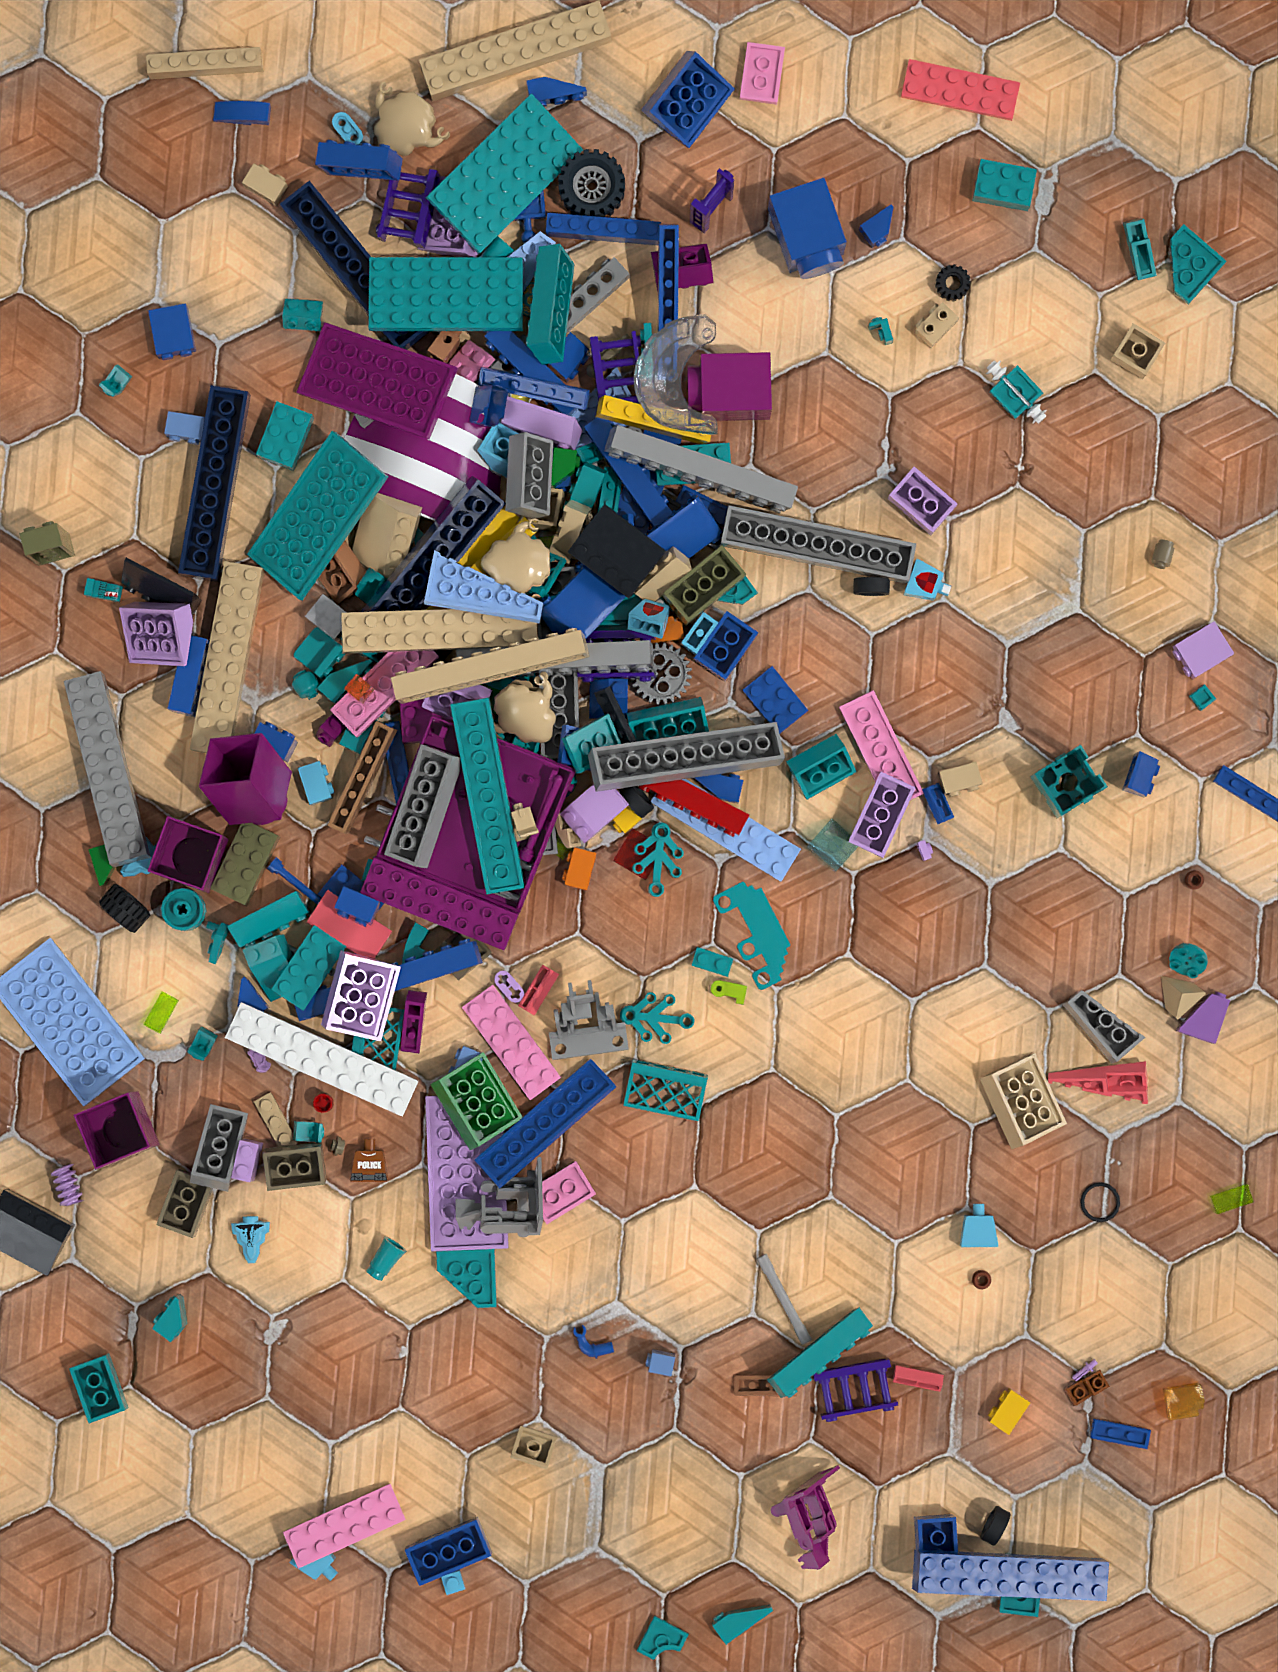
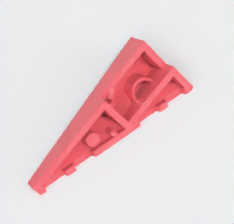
[1048,1061,1148,1104]

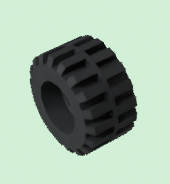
[99,884,151,933]

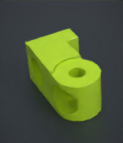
[711,980,747,1005]

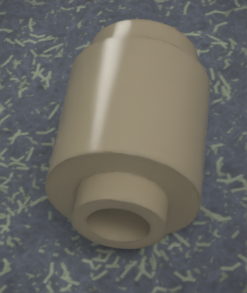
[1151,539,1175,569]

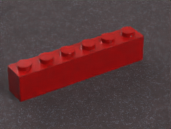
[638,779,750,837]

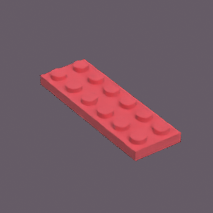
[901,59,1020,121]

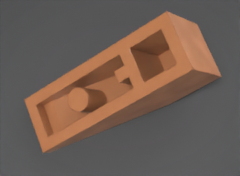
[734,1375,797,1397]

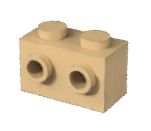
[915,302,959,348]

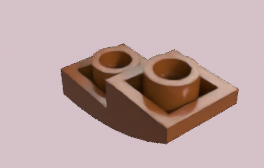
[1064,1370,1110,1406]

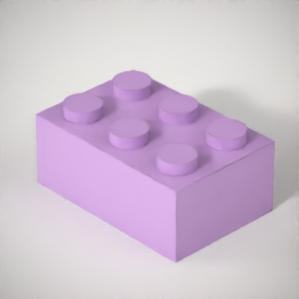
[888,467,957,536]

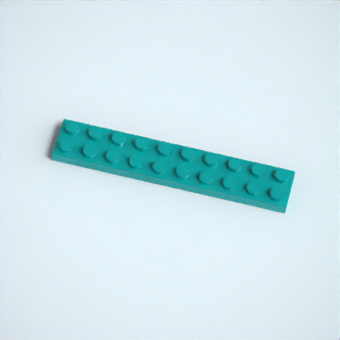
[450,697,525,894]

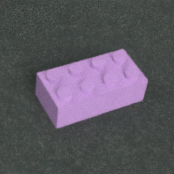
[848,772,916,858]

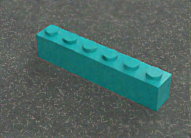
[767,1307,873,1398]

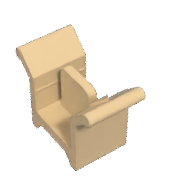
[511,803,539,842]

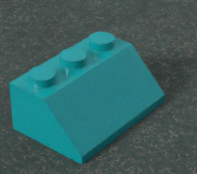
[786,734,857,800]

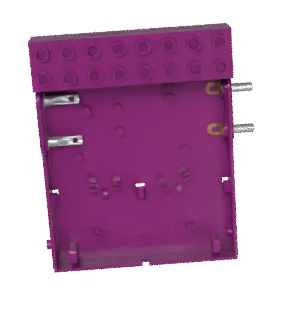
[360,712,576,950]

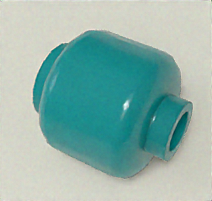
[292,670,320,700]

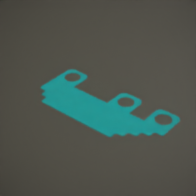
[713,882,791,990]

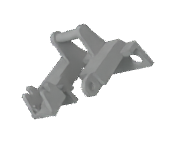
[549,980,629,1060]
[455,1157,543,1237]

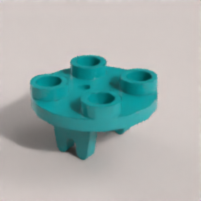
[1169,943,1208,978]

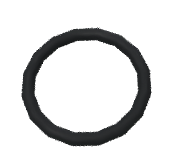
[1080,1182,1120,1222]

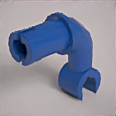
[573,1325,614,1359]

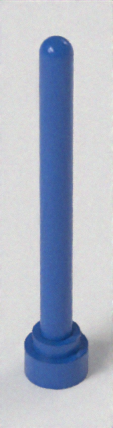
[267,857,322,905]

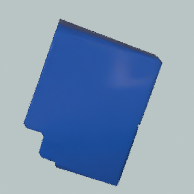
[469,385,508,427]

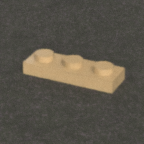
[254,1092,299,1147]

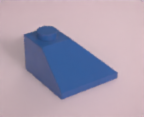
[589,679,628,719]

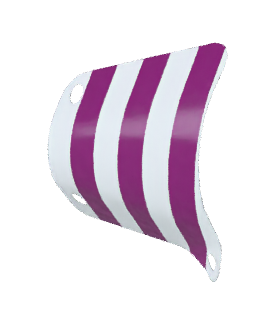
[344,374,501,521]

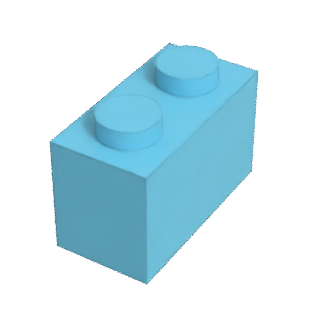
[681,612,719,656]
[298,761,335,806]

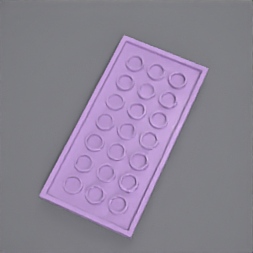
[425,1096,509,1251]

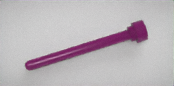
[519,775,563,862]

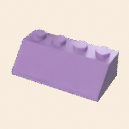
[501,396,582,450]

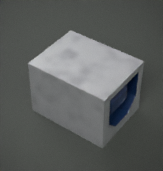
[305,594,347,642]

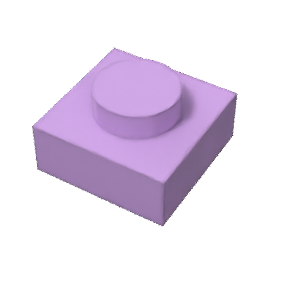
[916,840,933,861]

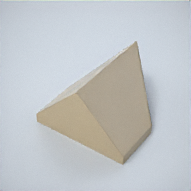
[1161,976,1206,1020]

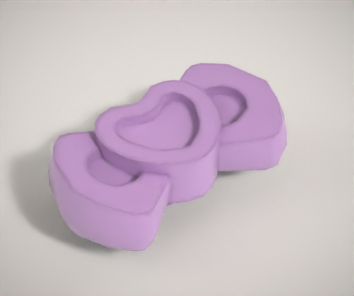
[248,1049,271,1073]

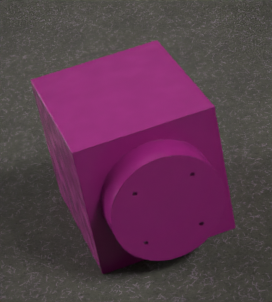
[687,352,772,421]
[198,733,292,825]
[148,816,229,893]
[74,1091,160,1170]

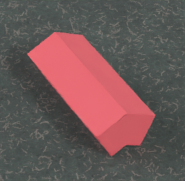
[518,965,559,1016]
[893,1365,944,1392]

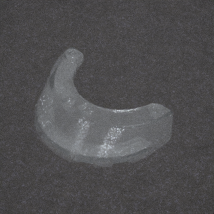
[634,314,718,435]

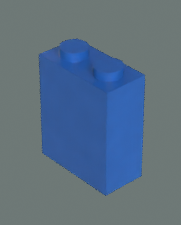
[148,303,196,360]

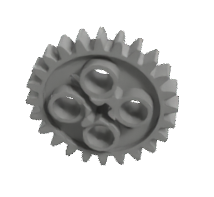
[630,643,692,705]

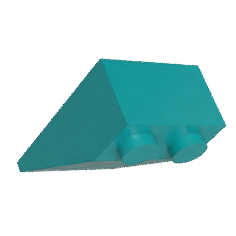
[243,934,293,1002]

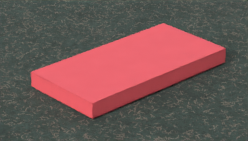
[307,890,392,959]

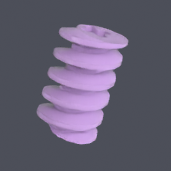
[51,1164,84,1206]

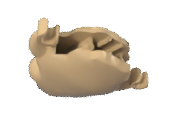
[374,82,450,156]
[481,518,550,598]
[492,672,556,743]

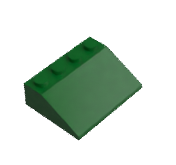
[430,1052,523,1150]

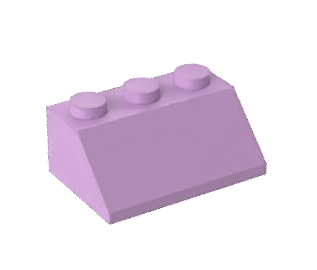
[422,685,492,720]

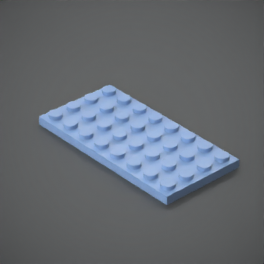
[0,938,145,1107]

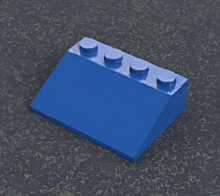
[641,51,735,148]

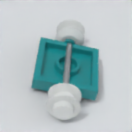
[986,360,1047,424]

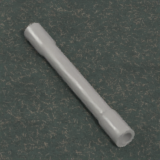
[757,1254,812,1345]

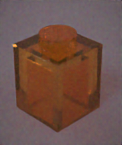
[344,674,375,704]

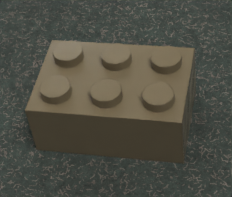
[263,1142,327,1191]
[156,1169,213,1238]

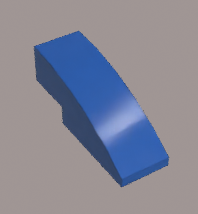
[213,101,271,125]

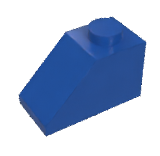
[859,204,894,248]
[238,977,270,1012]

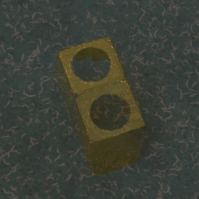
[1163,1382,1205,1421]

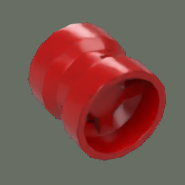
[313,1093,334,1113]

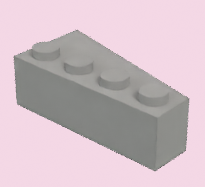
[1062,990,1146,1064]

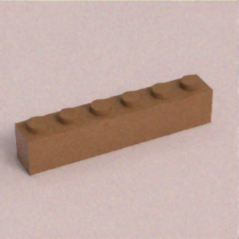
[327,721,397,834]

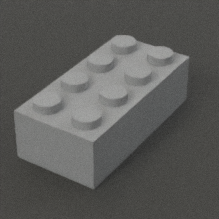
[505,432,553,519]
[190,1104,248,1192]

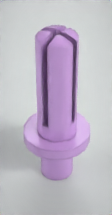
[1072,1359,1098,1381]

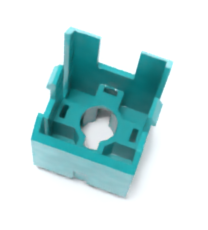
[1030,745,1108,818]

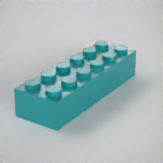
[526,243,575,365]

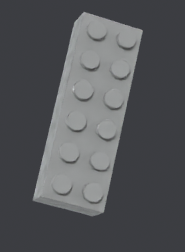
[384,744,462,868]

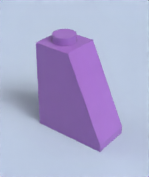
[1176,991,1230,1044]

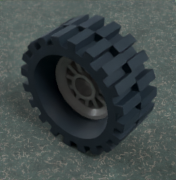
[558,149,625,217]

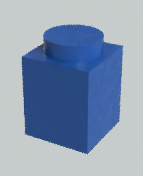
[768,178,847,279]

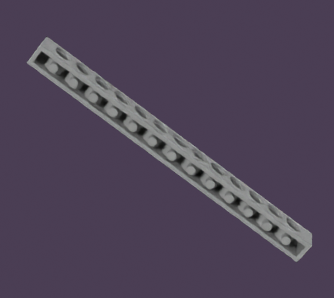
[475,257,630,385]

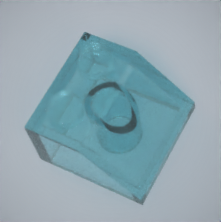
[807,819,857,872]

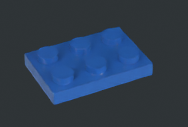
[742,666,808,734]
[318,865,385,912]

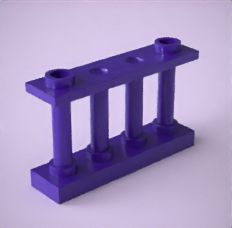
[690,168,734,234]
[376,169,441,249]
[589,331,649,406]
[577,630,656,682]
[813,1358,898,1422]

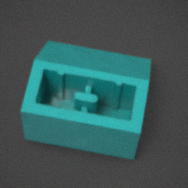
[152,1294,188,1342]

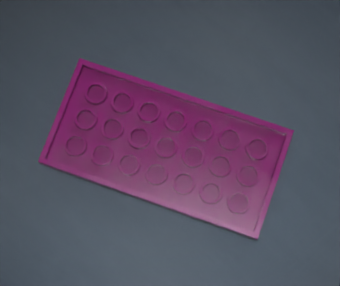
[296,322,458,440]

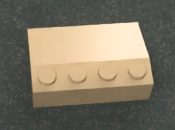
[352,493,423,578]
[980,1054,1067,1149]

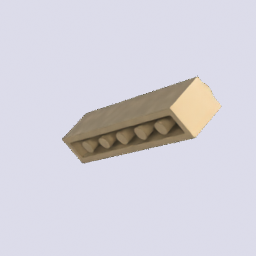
[146,47,264,80]

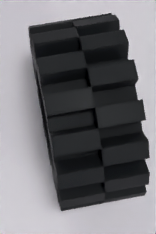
[935,264,971,301]

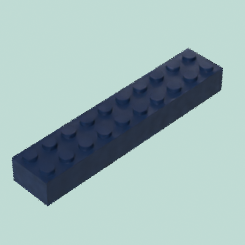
[280,180,430,350]
[178,385,251,582]
[361,476,506,612]

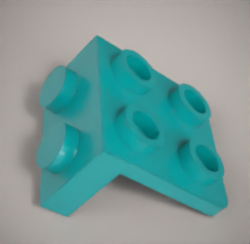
[294,627,345,679]

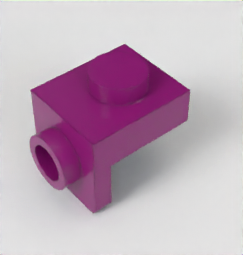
[315,714,347,747]

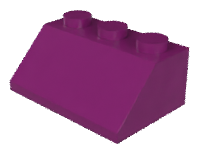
[651,244,714,292]

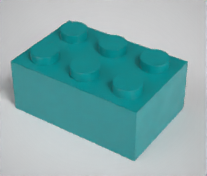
[972,159,1037,212]
[256,401,314,471]
[69,1353,129,1423]

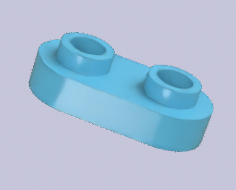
[332,112,363,145]

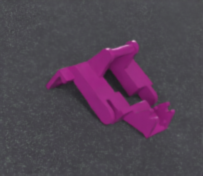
[771,1465,840,1570]

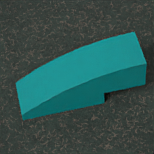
[1123,218,1157,280]
[402,922,429,964]

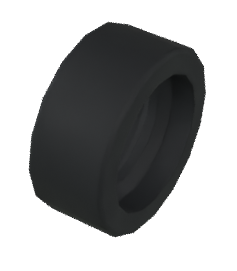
[853,577,890,596]
[619,786,654,818]
[980,1506,1011,1546]

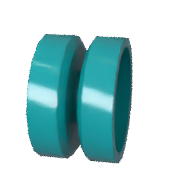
[161,888,207,931]

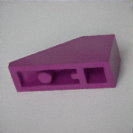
[400,990,428,1054]

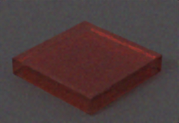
[613,828,665,880]

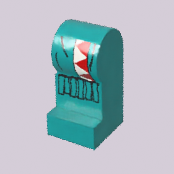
[84,578,123,602]

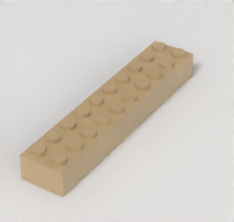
[419,1,612,101]
[190,561,265,754]
[341,609,537,654]
[391,628,590,704]

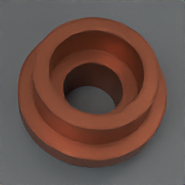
[1184,870,1204,890]
[972,1270,991,1290]

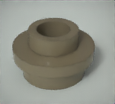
[330,1137,345,1156]

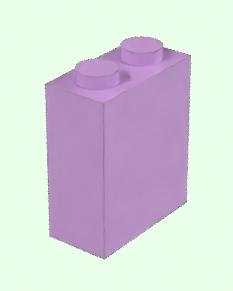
[1172,621,1234,679]
[231,1139,263,1182]

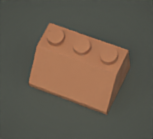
[319,540,366,605]

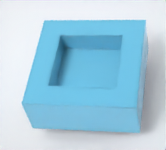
[441,1570,465,1595]

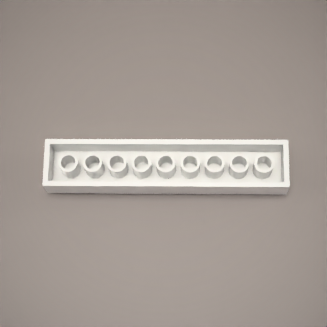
[225,1002,418,1117]

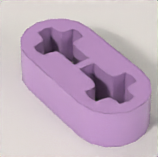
[494,971,524,1003]

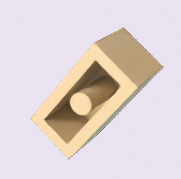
[242,164,288,206]
[938,761,983,797]

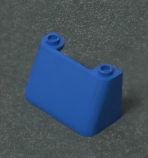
[645,494,723,558]
[540,561,626,639]

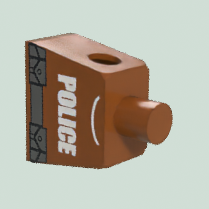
[350,1139,388,1182]

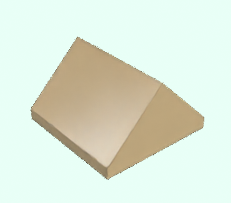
[510,1426,557,1469]

